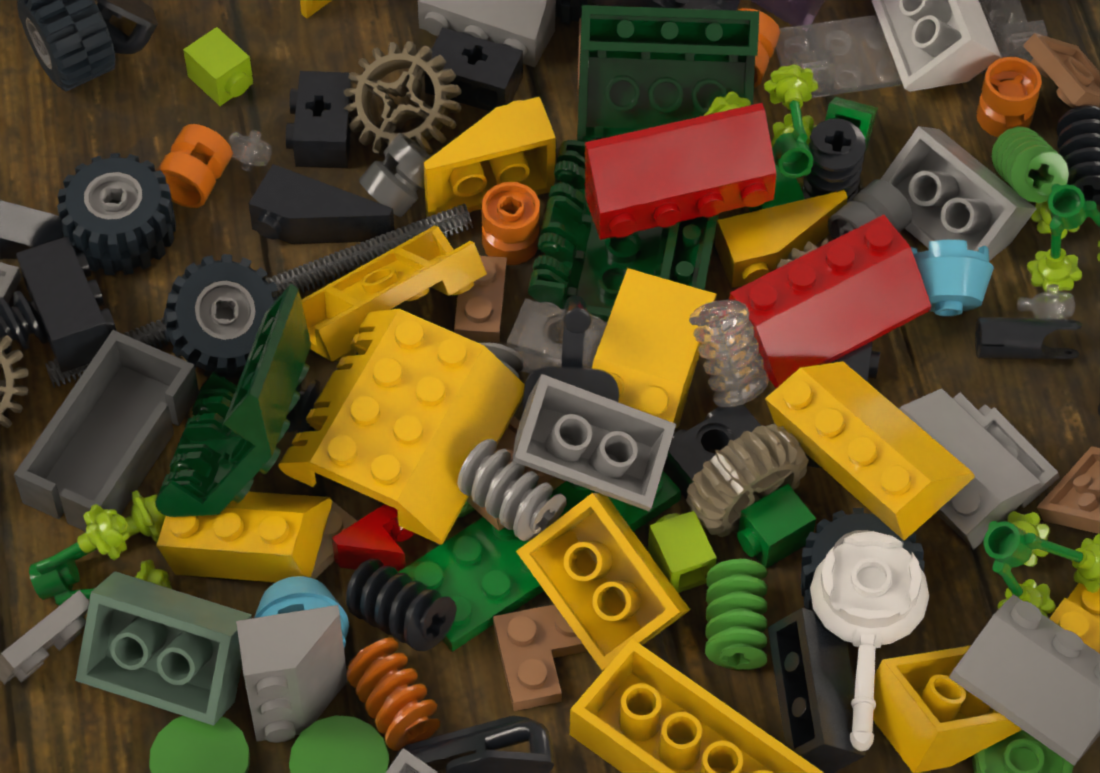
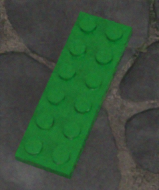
[398,471,681,652]

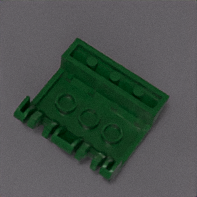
[577,5,760,142]
[528,140,718,326]
[155,284,311,517]

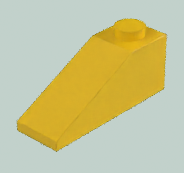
[715,190,848,288]

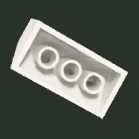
[872,0,1001,92]

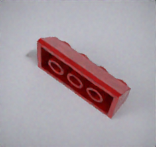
[585,103,776,240]
[726,215,932,388]

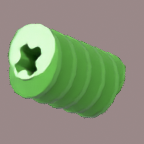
[991,126,1069,203]
[705,559,768,670]

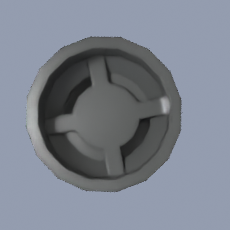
[359,133,431,218]
[828,179,913,240]

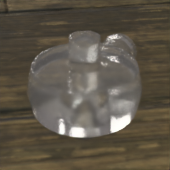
[229,130,272,171]
[1018,284,1075,319]

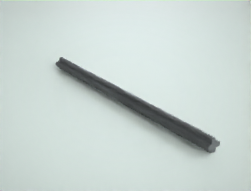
[45,203,473,388]

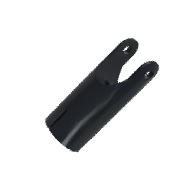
[975,317,1082,359]

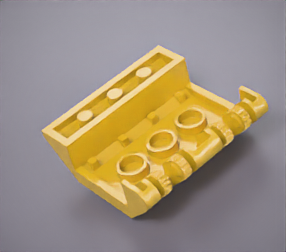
[278,309,525,545]

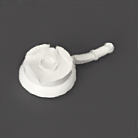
[810,531,929,751]

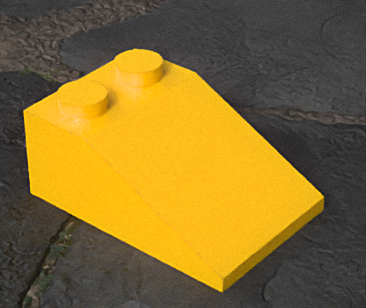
[424,97,556,217]
[592,268,717,428]
[873,645,1022,773]

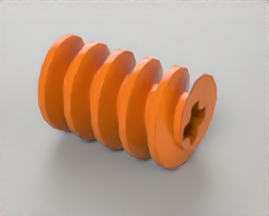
[346,637,441,751]

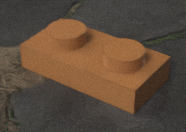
[454,256,507,342]

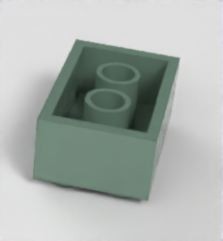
[75,571,252,726]

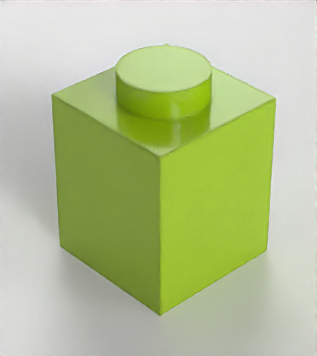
[183,27,253,106]
[648,511,717,593]

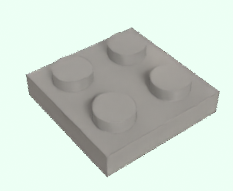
[0,590,89,685]

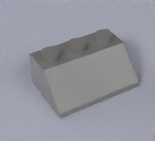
[418,0,556,67]
[881,126,1037,261]
[512,374,676,511]
[899,388,1042,550]
[949,594,1100,766]
[236,605,348,743]

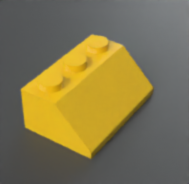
[156,492,333,582]
[516,493,690,670]

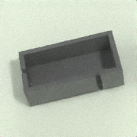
[14,330,199,532]

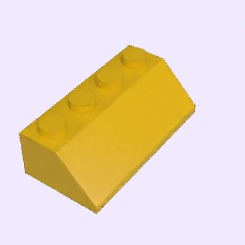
[765,361,975,541]

